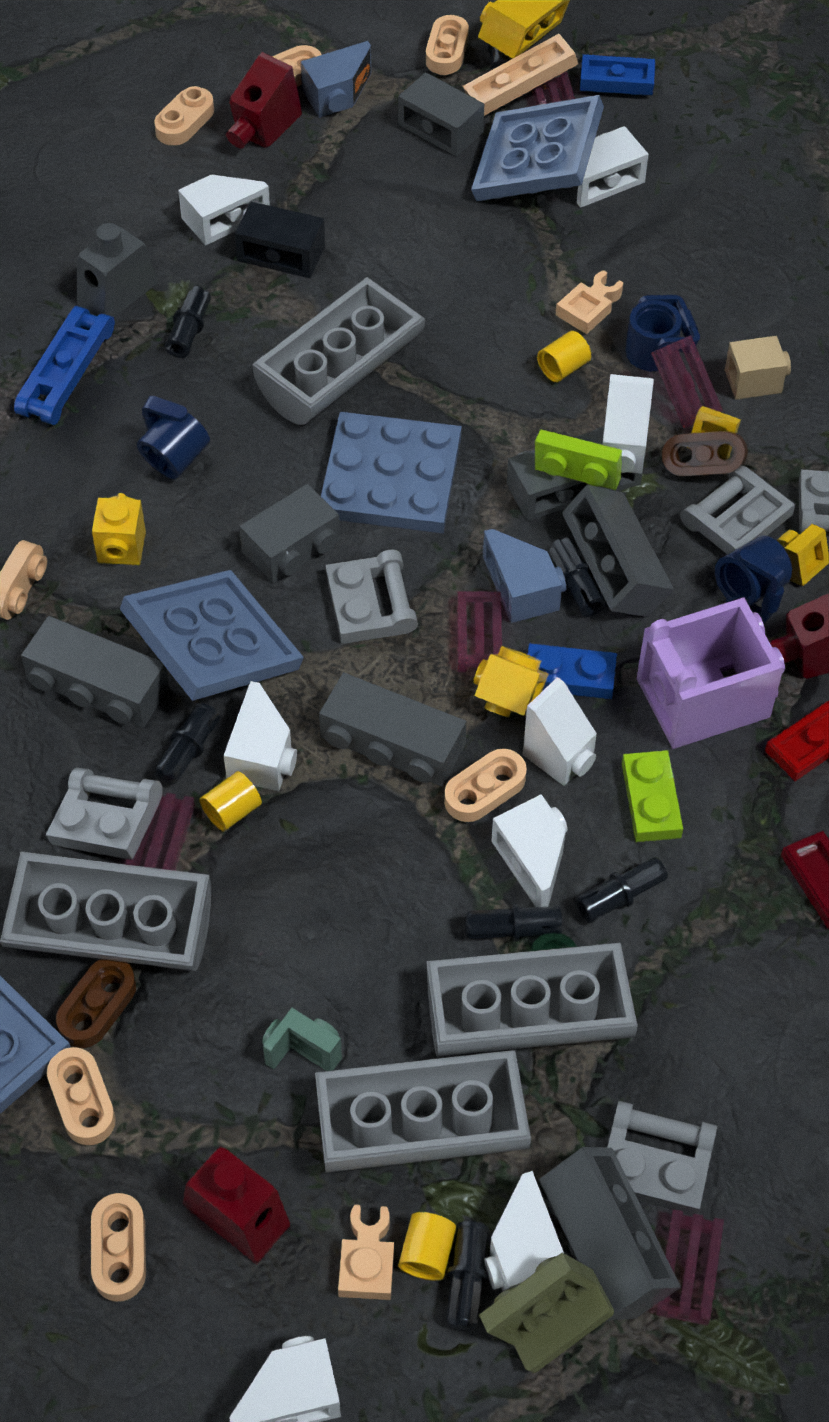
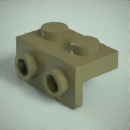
[479,1252,614,1373]

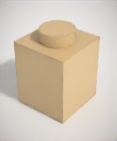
[725,336,791,400]

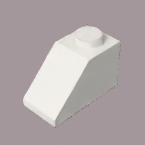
[577,126,648,208]
[178,175,270,246]
[602,374,654,474]
[523,677,597,786]
[224,681,297,791]
[491,795,568,907]
[484,1171,564,1291]
[229,1336,341,1422]

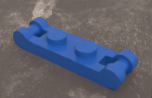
[14,306,115,425]

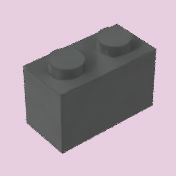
[398,72,485,157]
[239,483,340,584]

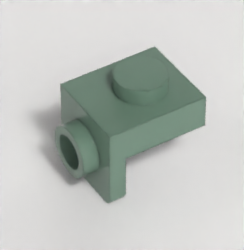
[262,1008,342,1071]

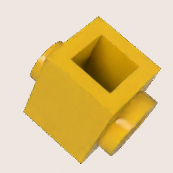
[92,493,146,565]
[474,646,549,717]

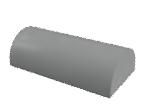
[252,277,425,425]
[0,852,211,971]
[427,943,637,1057]
[315,1050,531,1173]

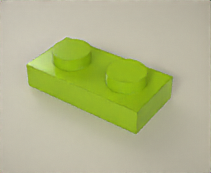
[535,429,622,490]
[622,750,683,842]

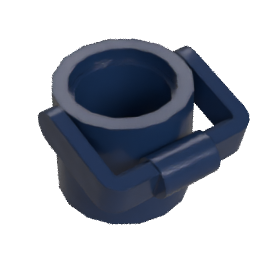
[625,295,700,372]
[137,396,210,480]
[715,535,792,624]

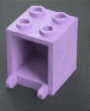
[637,597,785,749]

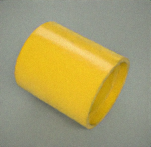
[537,331,591,382]
[199,771,262,832]
[398,1212,456,1281]

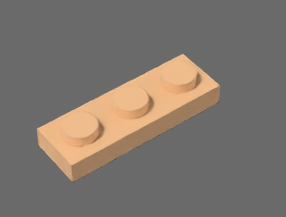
[463,34,578,116]

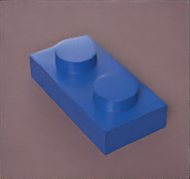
[580,54,655,95]
[528,643,617,699]

